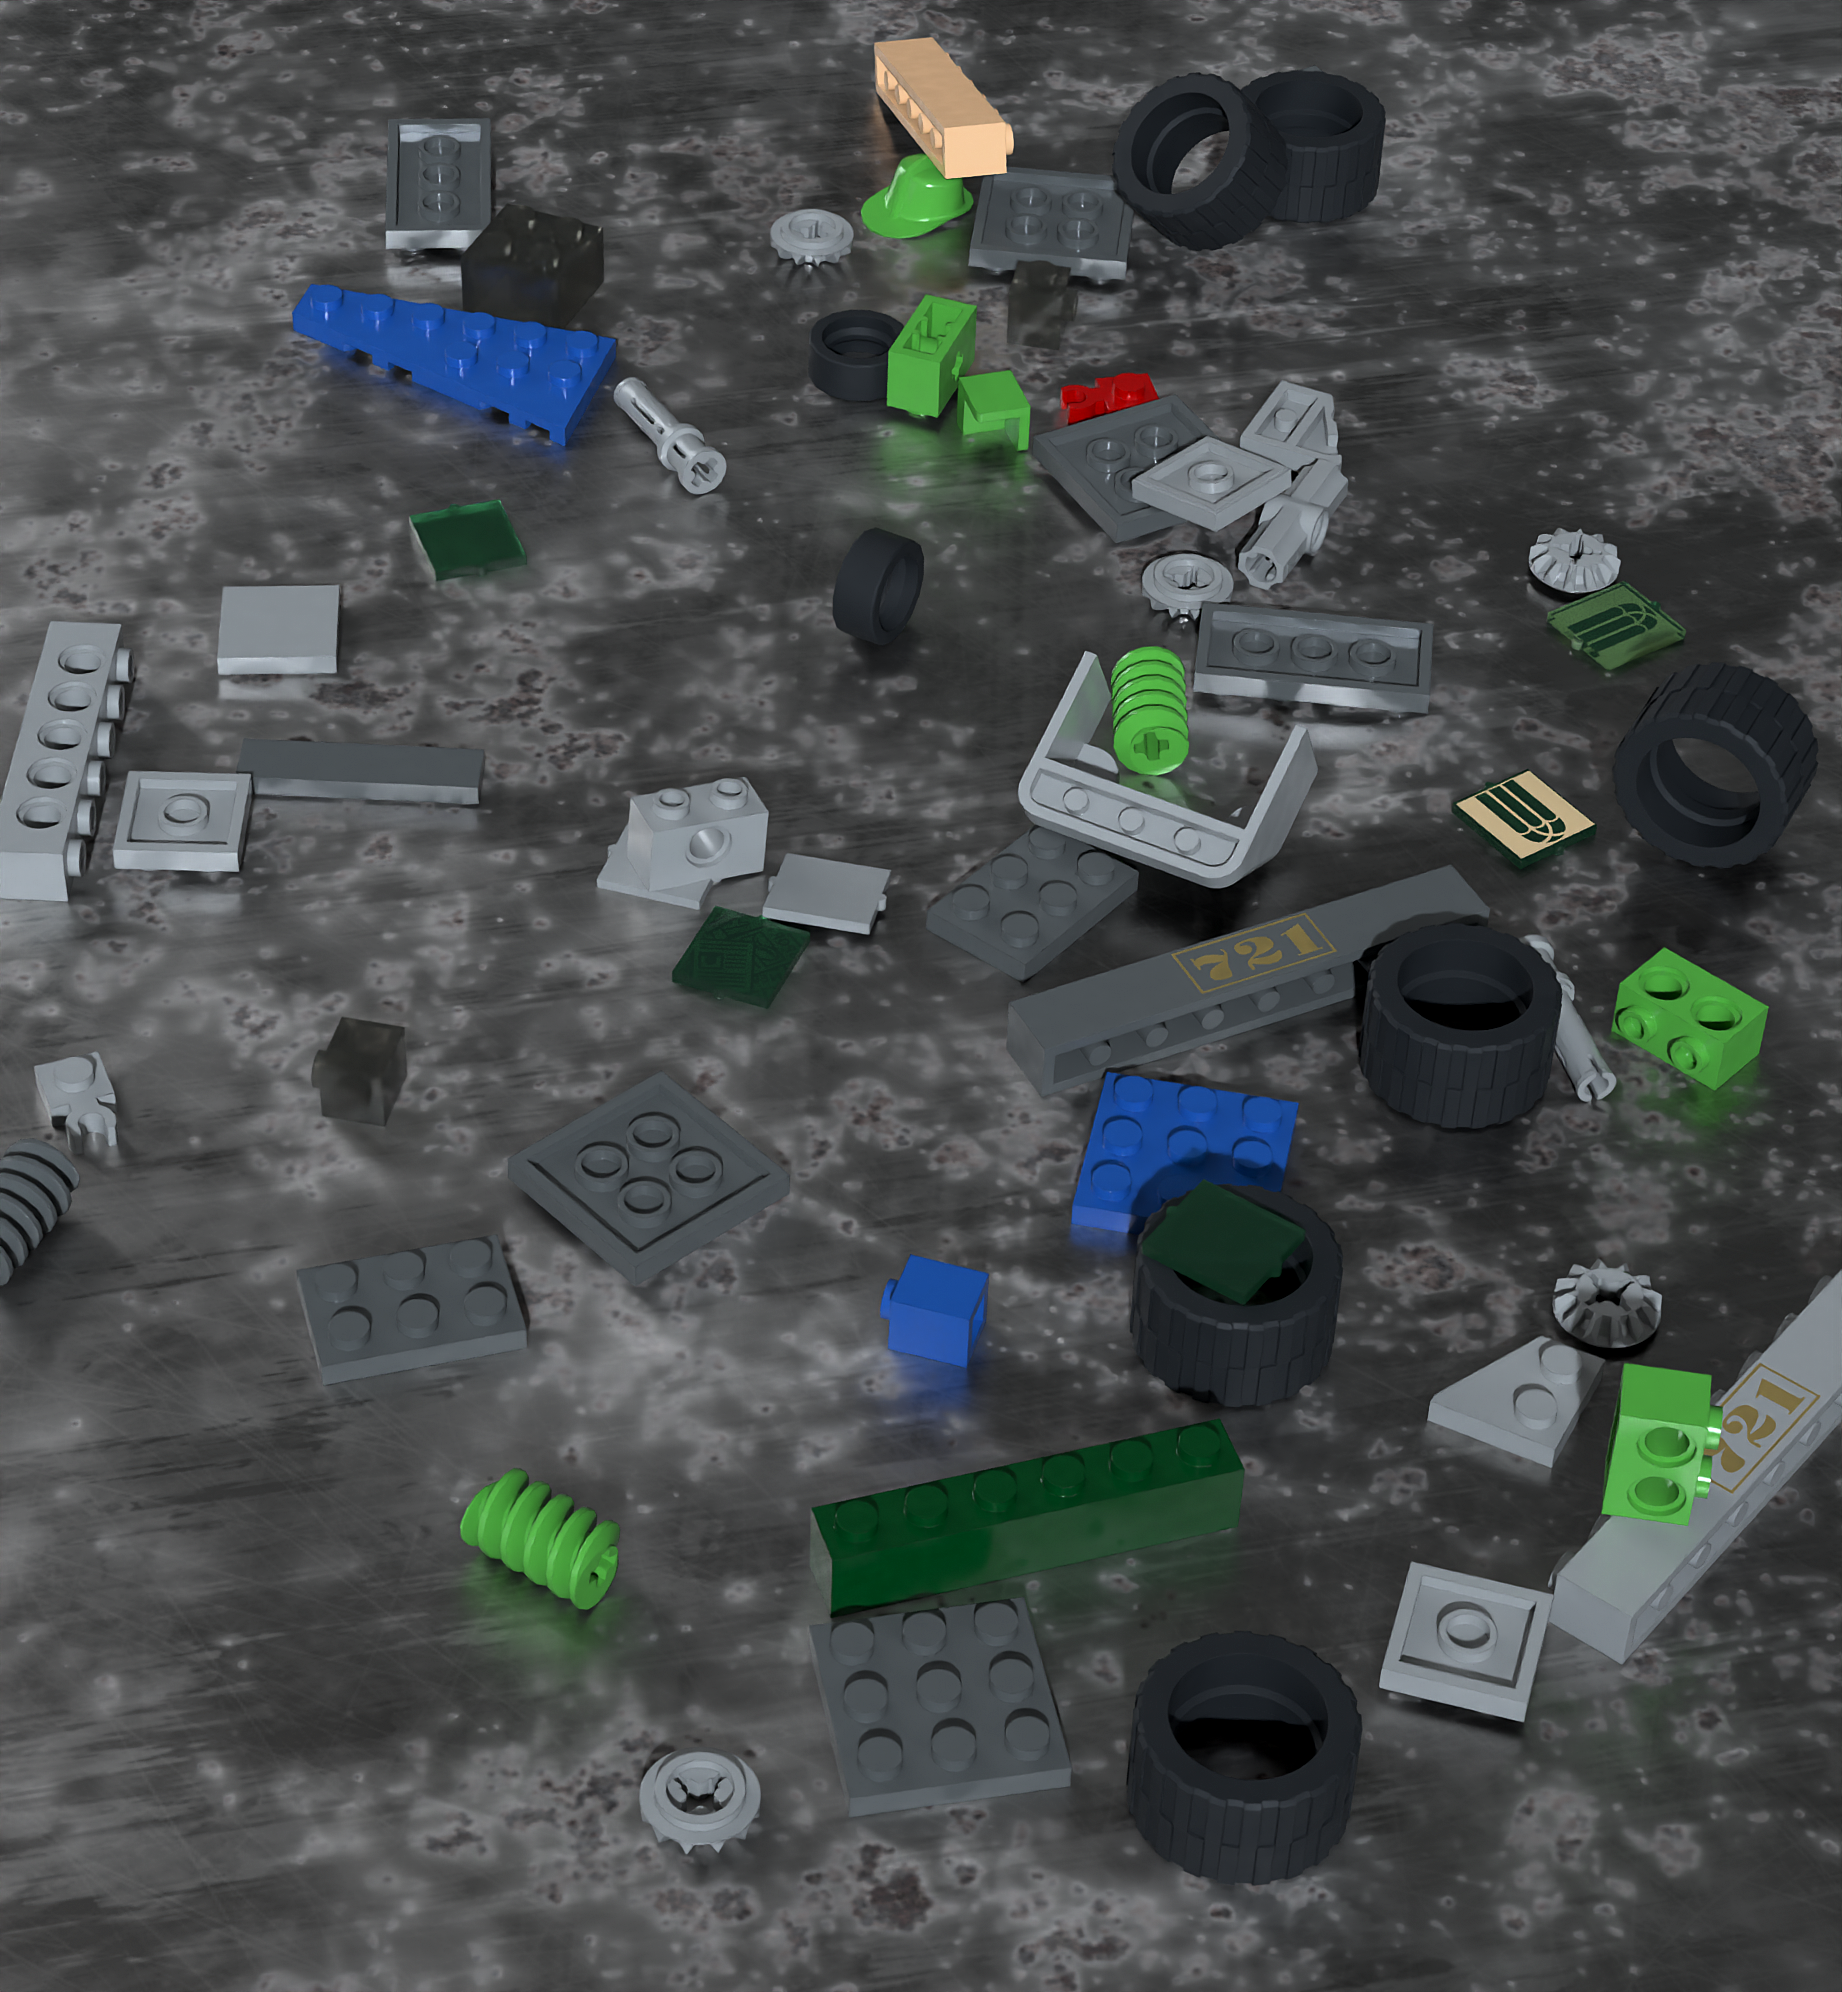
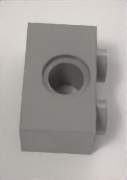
[626,777,769,892]

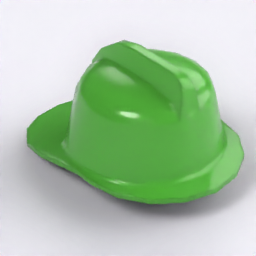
[861,153,974,239]

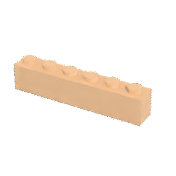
[874,37,1014,179]

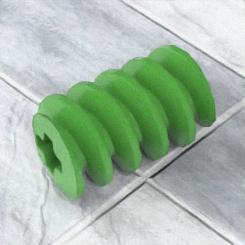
[1111,646,1189,776]
[460,1468,620,1610]

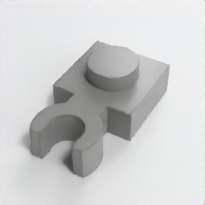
[34,1051,118,1155]

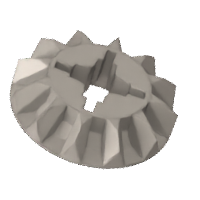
[770,209,854,267]
[1529,528,1621,592]
[1142,554,1234,620]
[1552,1258,1662,1348]
[639,1747,761,1854]

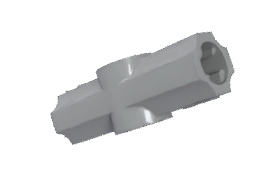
[1238,459,1349,590]

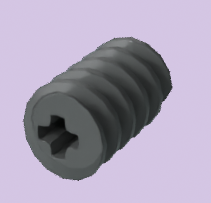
[0,1138,80,1286]

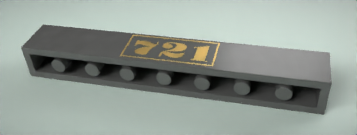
[1006,865,1490,1097]

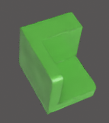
[956,370,1031,451]

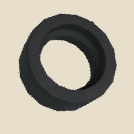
[808,310,904,401]
[832,527,924,646]

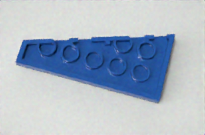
[292,284,616,446]

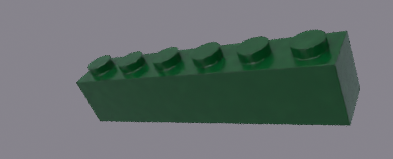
[810,1418,1245,1618]

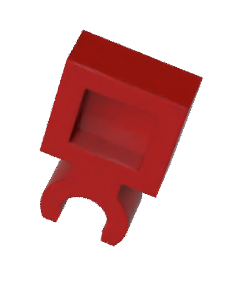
[1060,373,1159,426]

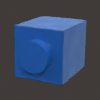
[880,1254,989,1368]

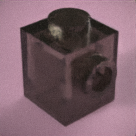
[1007,260,1079,350]
[311,1017,407,1127]

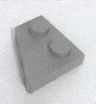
[1239,380,1342,472]
[1427,1336,1605,1468]

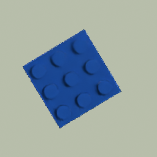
[1071,1072,1299,1235]

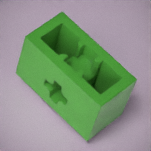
[887,294,977,418]

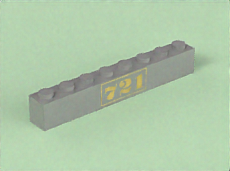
[1548,1269,1842,1665]

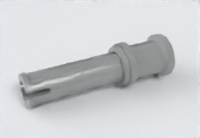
[613,377,727,494]
[1518,935,1616,1102]

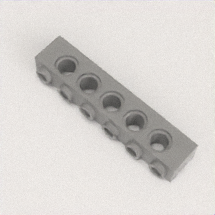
[0,621,134,902]

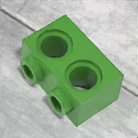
[1611,947,1769,1091]
[1601,1363,1723,1526]

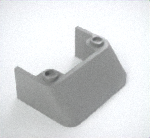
[1018,651,1319,888]

